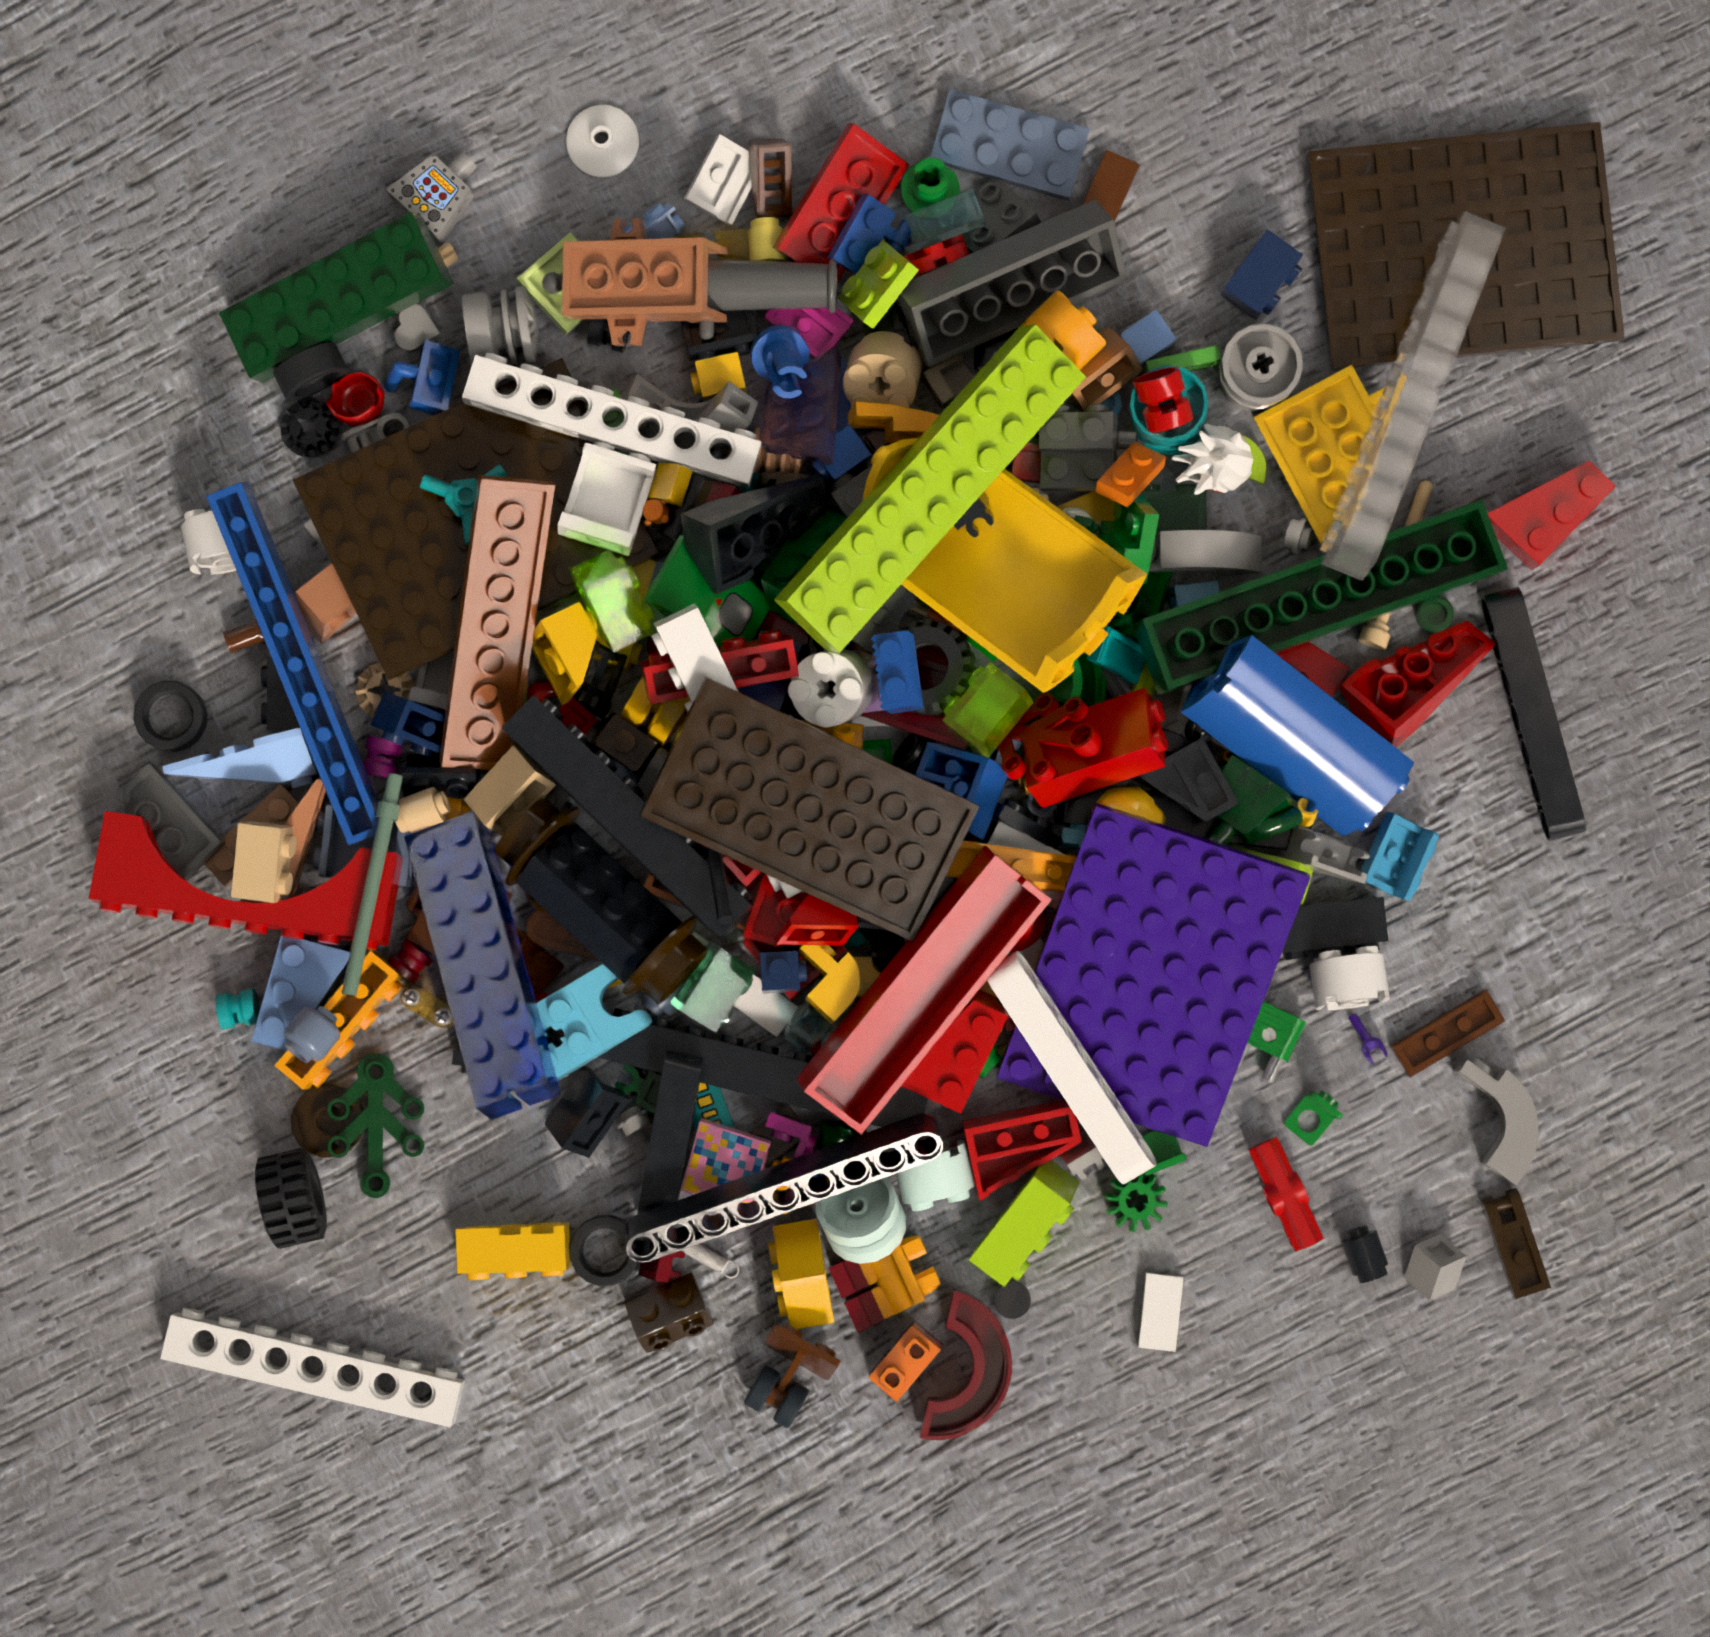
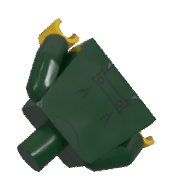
[1205,750,1318,846]

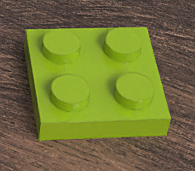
[838,240,919,329]

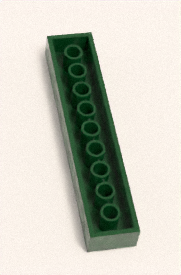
[1133,500,1508,695]

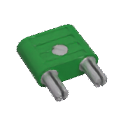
[1238,1002,1306,1083]

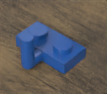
[384,340,460,416]

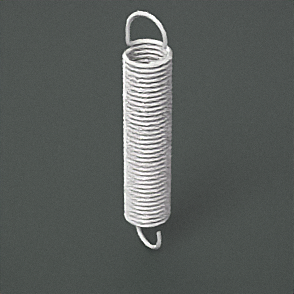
[681,1244,739,1279]

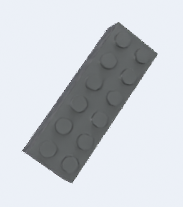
[898,199,1127,367]

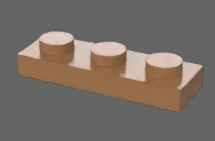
[204,784,299,887]

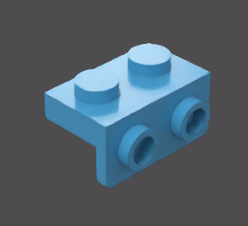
[1361,812,1439,901]

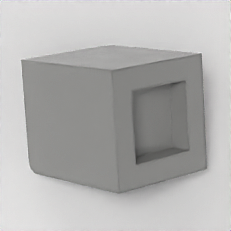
[1405,1234,1466,1301]

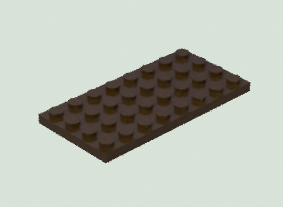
[639,676,980,942]

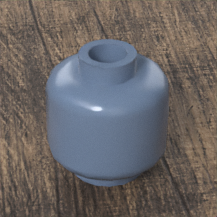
[284,1006,340,1063]

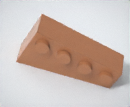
[295,563,356,644]

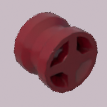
[387,938,434,984]

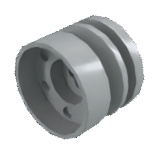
[462,286,539,366]

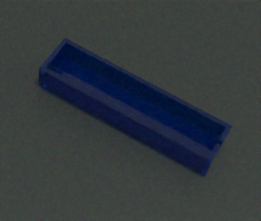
[404,811,561,1120]

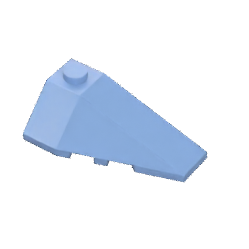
[162,728,320,789]

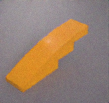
[848,401,940,443]

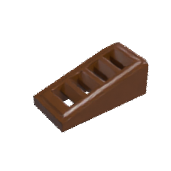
[749,139,792,218]

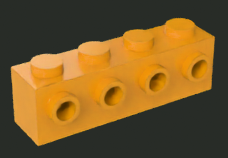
[274,951,404,1090]

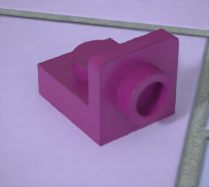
[765,1112,817,1159]

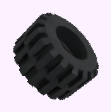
[878,619,977,716]
[255,1147,327,1249]

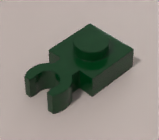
[615,1065,662,1114]

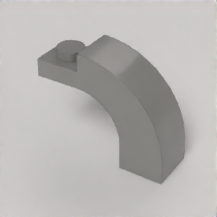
[623,374,758,449]
[1149,530,1262,575]
[1453,1058,1539,1186]

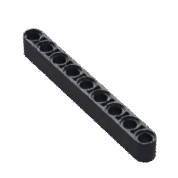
[624,1114,943,1263]

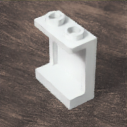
[557,441,656,556]

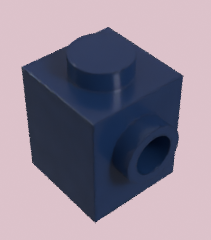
[760,951,807,994]

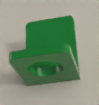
[1284,1090,1343,1146]

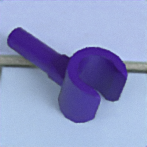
[1348,1013,1388,1065]

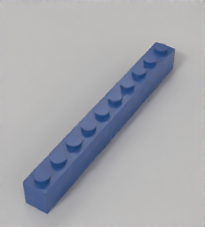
[206,482,379,846]

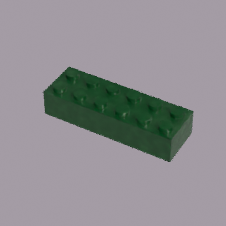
[219,212,454,383]

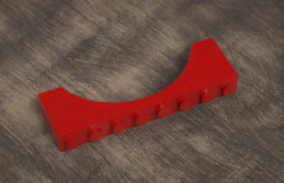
[88,811,403,951]

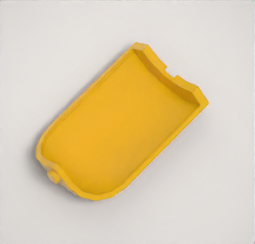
[862,437,1148,693]

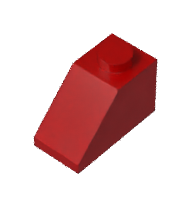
[775,894,859,946]

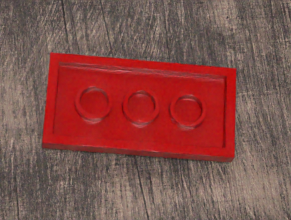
[772,123,909,283]

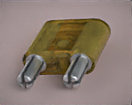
[400,986,459,1028]

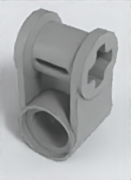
[341,413,412,453]

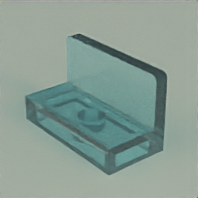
[905,189,986,254]

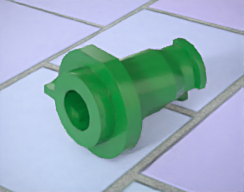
[901,158,960,219]

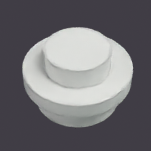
[1284,518,1313,555]

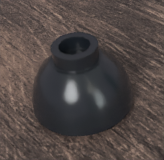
[892,733,936,774]

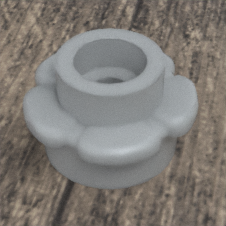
[617,1106,653,1137]

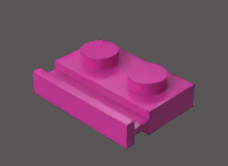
[764,307,854,364]

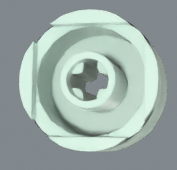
[896,1140,975,1211]

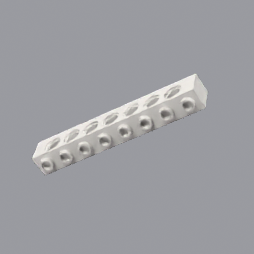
[462,353,762,490]
[160,1308,465,1427]

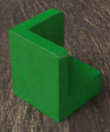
[1142,1130,1187,1176]

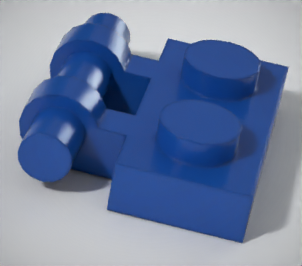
[827,193,915,275]

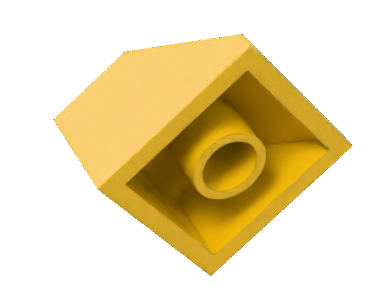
[532,602,597,705]

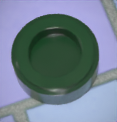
[1415,596,1454,633]

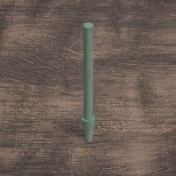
[342,773,403,996]

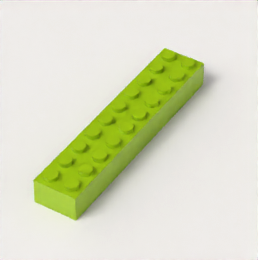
[774,324,1086,653]

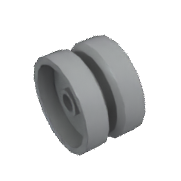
[1217,324,1303,412]

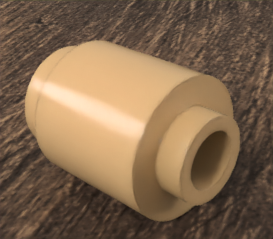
[395,787,451,834]

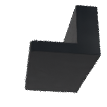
[545,1066,630,1158]

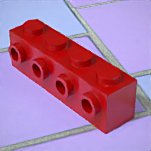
[641,630,799,704]

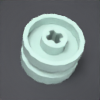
[816,1177,906,1264]

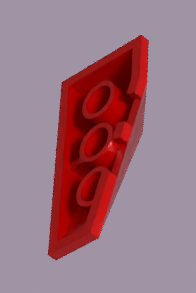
[1339,620,1495,748]

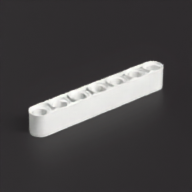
[987,951,1156,1184]

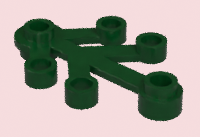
[326,1053,424,1198]

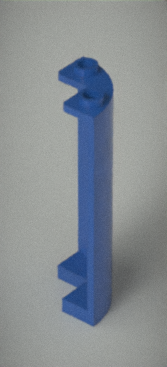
[1180,635,1414,836]

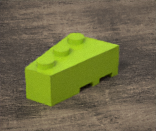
[969,1160,1080,1287]

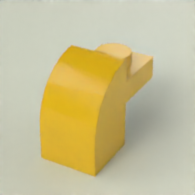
[798,945,860,1025]

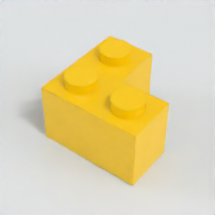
[768,1219,835,1329]

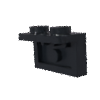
[680,310,758,361]
[401,754,482,799]

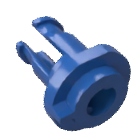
[750,325,810,398]

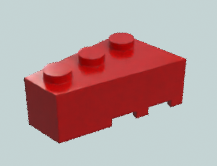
[1488,461,1616,571]
[901,989,1008,1113]
[962,1100,1082,1201]

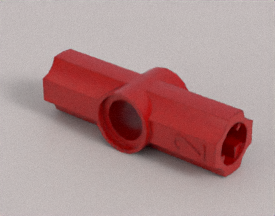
[1247,1137,1324,1252]

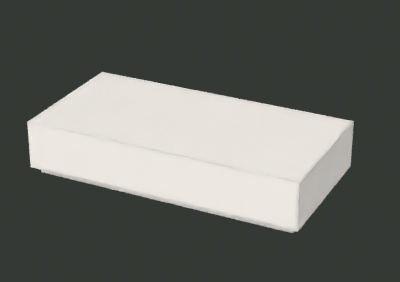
[1138,1273,1184,1352]

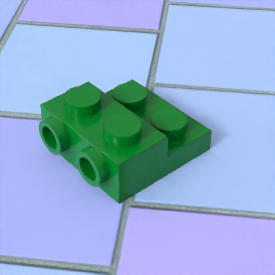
[1095,493,1159,584]

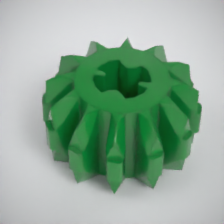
[1104,1174,1168,1232]

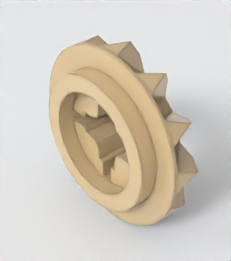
[355,663,415,717]

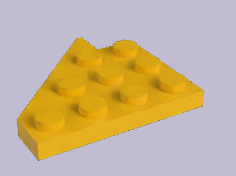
[1253,365,1400,546]

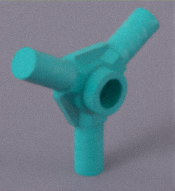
[420,464,508,545]

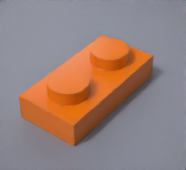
[1096,442,1166,507]

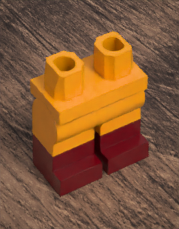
[828,1234,942,1334]

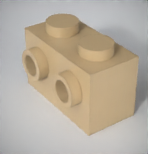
[464,745,556,836]
[231,821,297,903]

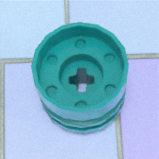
[1130,365,1208,455]

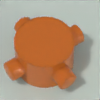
[643,499,669,526]

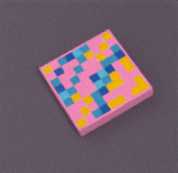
[681,1119,772,1203]

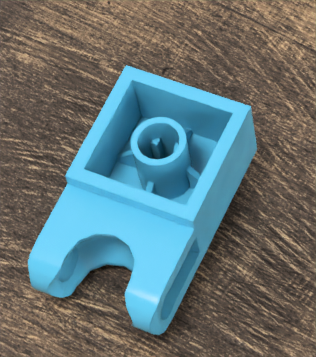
[502,964,652,1089]

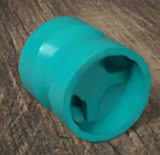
[215,988,260,1030]

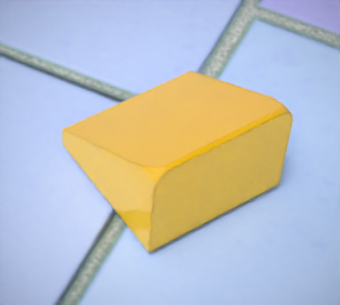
[648,462,693,507]

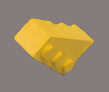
[455,1221,572,1280]

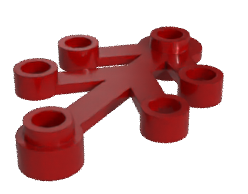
[982,693,1101,784]

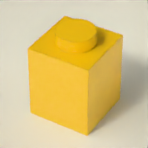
[690,352,747,402]

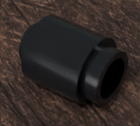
[1341,1225,1388,1283]

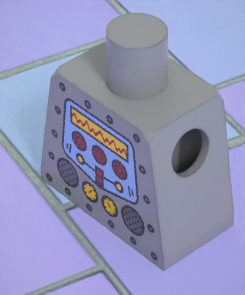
[386,152,477,244]

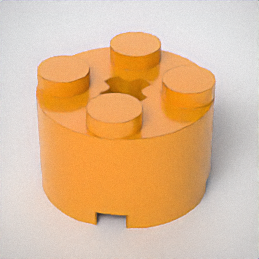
[1021,290,1106,370]

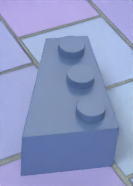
[252,936,350,1051]

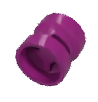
[362,736,403,778]

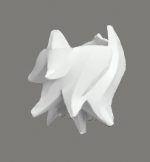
[1171,424,1254,495]

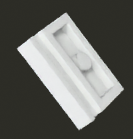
[683,134,752,226]

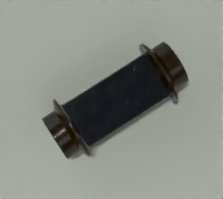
[494,797,709,1005]

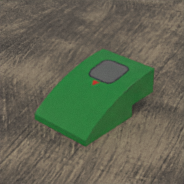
[644,535,770,647]

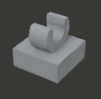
[1060,1130,1104,1180]

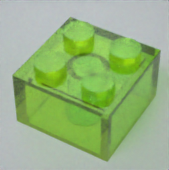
[568,550,654,652]
[942,662,1033,758]

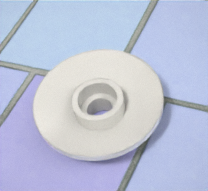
[566,105,639,178]

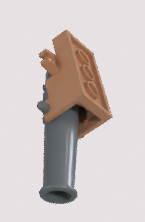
[542,218,837,346]

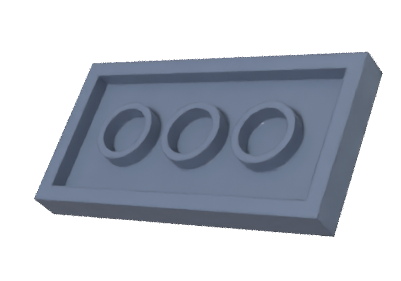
[930,89,1090,201]

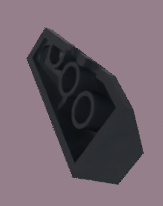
[681,474,827,594]

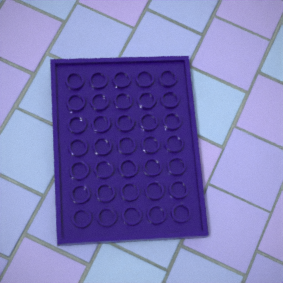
[997,802,1311,1147]

